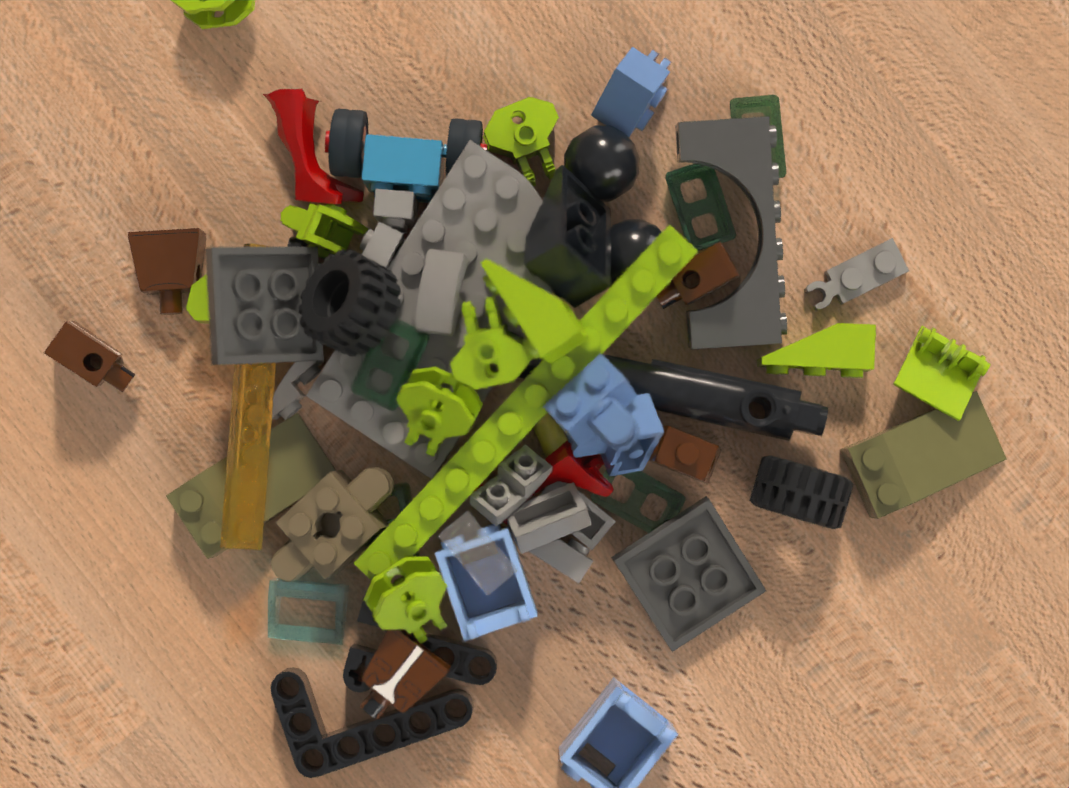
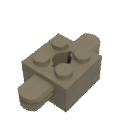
[271,467,394,582]

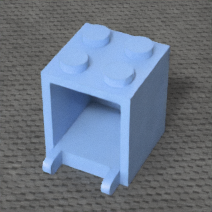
[435,524,538,641]
[559,677,678,788]

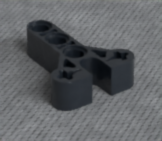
[343,591,497,693]

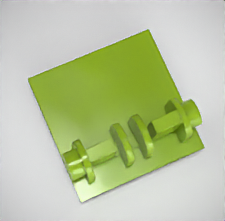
[893,326,991,421]

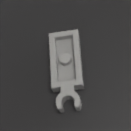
[804,238,909,310]

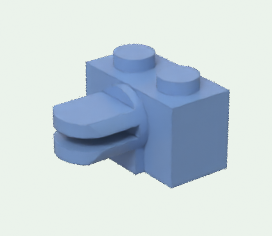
[591,47,671,137]
[543,353,640,451]
[566,393,664,476]

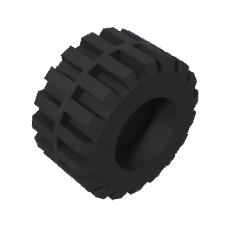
[299,250,401,356]
[749,455,854,529]

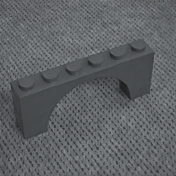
[675,116,787,349]

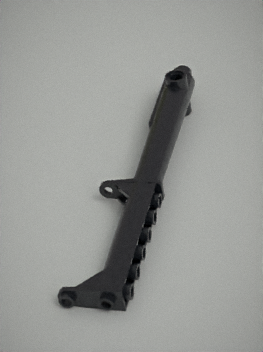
[287,237,828,441]

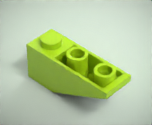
[480,258,590,364]
[757,323,876,378]

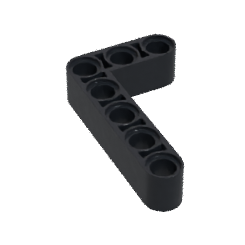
[270,667,474,778]

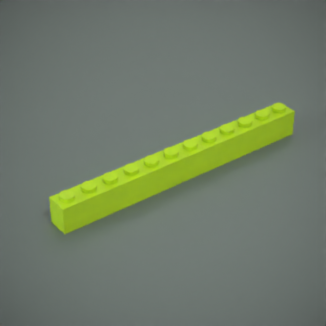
[353,224,698,581]

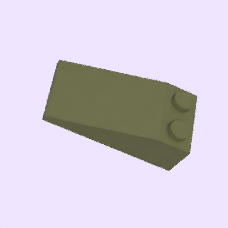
[840,391,1007,519]
[166,413,336,559]

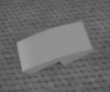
[415,249,469,337]
[267,360,324,420]
[470,445,552,527]

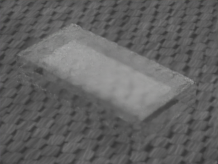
[438,511,518,595]

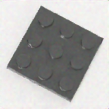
[205,247,324,365]
[612,496,766,652]

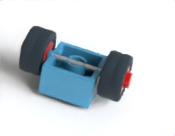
[325,109,488,203]

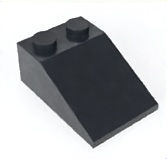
[524,165,611,308]

